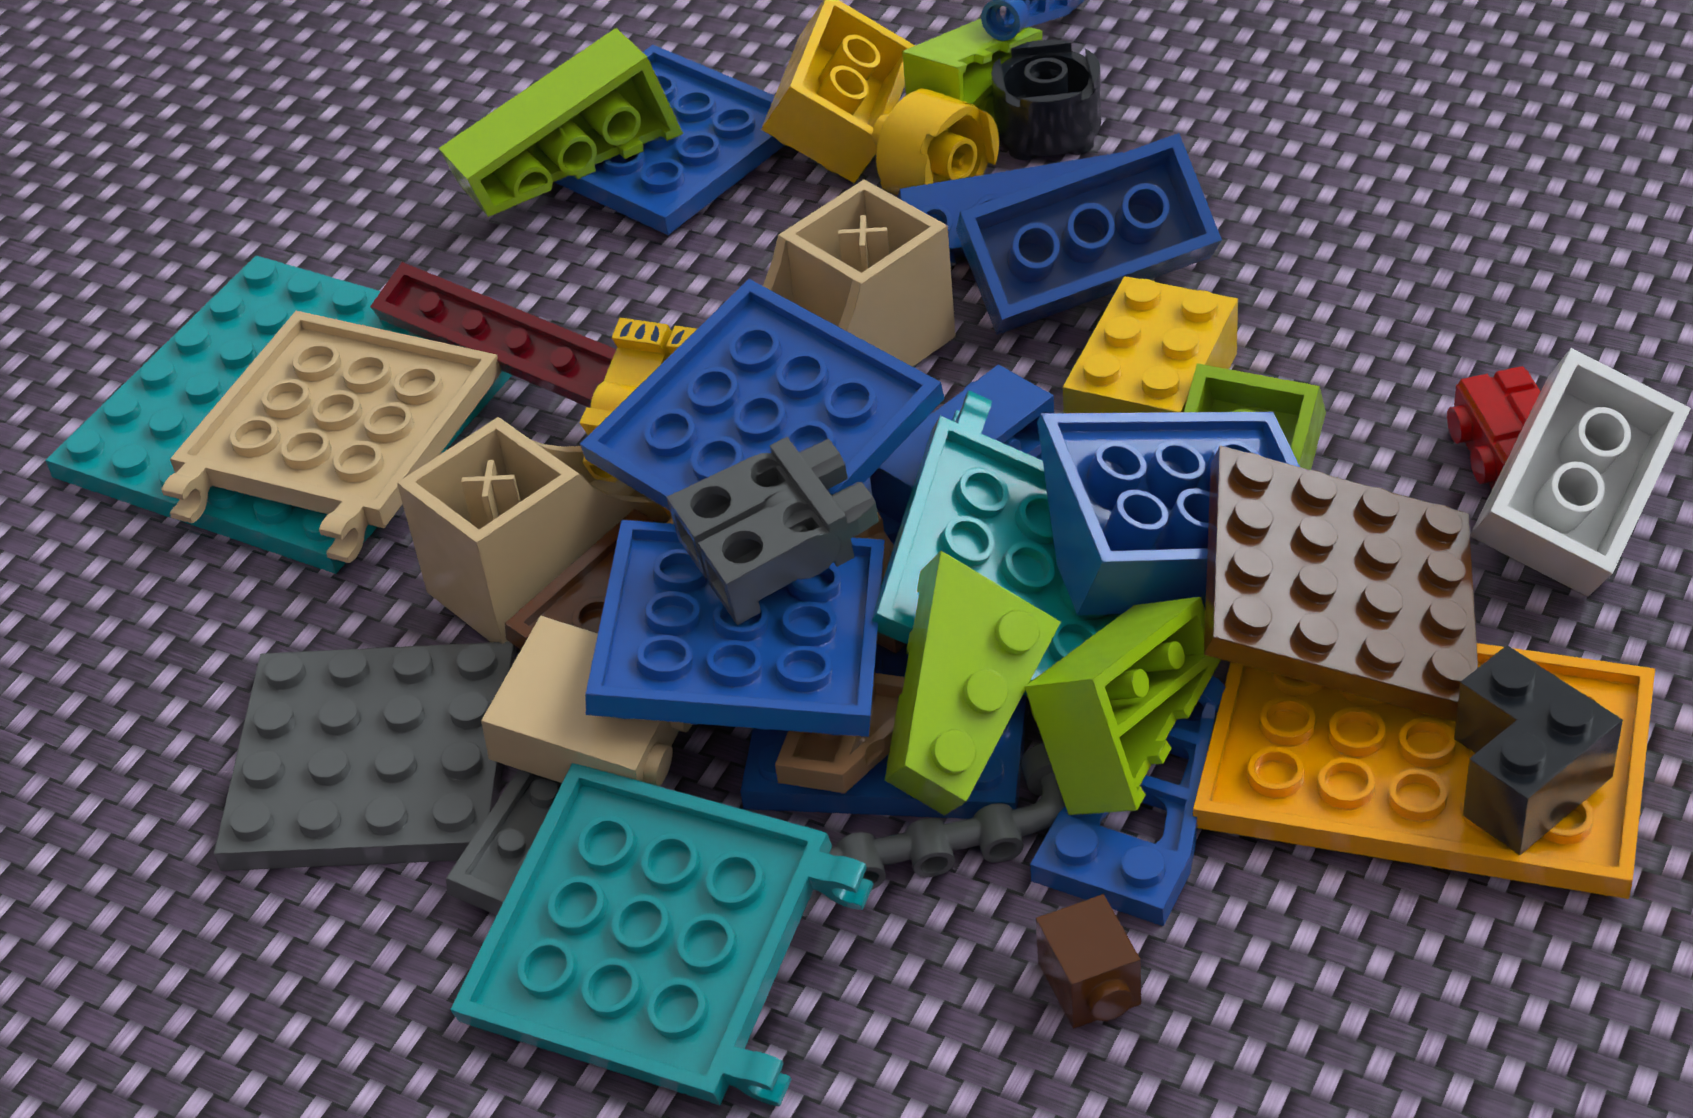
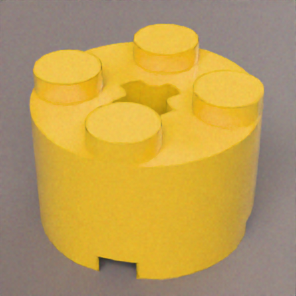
[872,88,999,196]

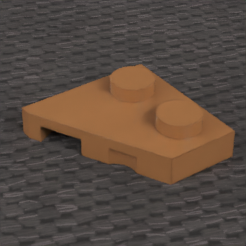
[775,673,905,793]

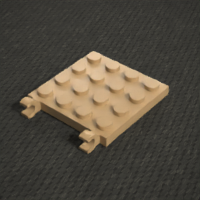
[162,311,501,563]

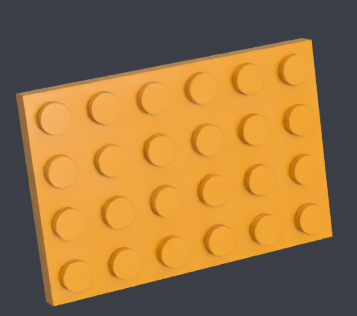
[1193,643,1655,899]

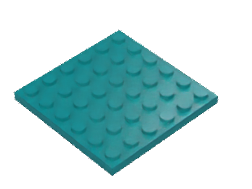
[45,255,512,574]

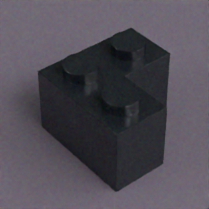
[1454,645,1623,855]

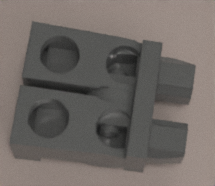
[666,437,879,625]

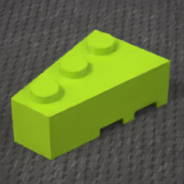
[1024,597,1221,815]

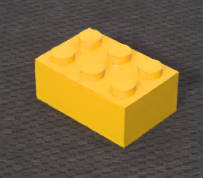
[761,0,915,183]
[1063,276,1238,413]

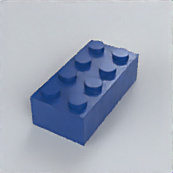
[956,133,1222,335]

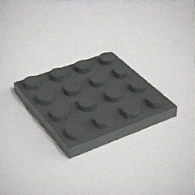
[214,641,517,871]

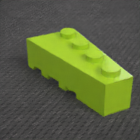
[438,28,683,217]

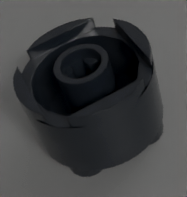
[992,40,1101,160]

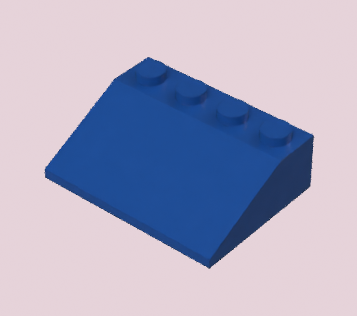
[1037,412,1300,615]

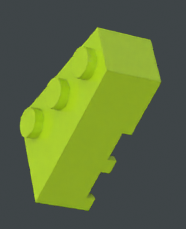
[902,18,1043,119]
[885,551,1061,816]

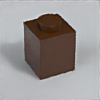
[1036,894,1141,1029]

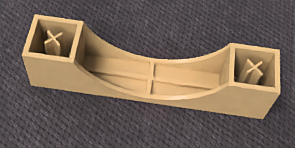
[397,179,956,644]

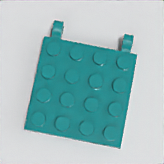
[872,390,1121,696]
[450,763,873,1106]

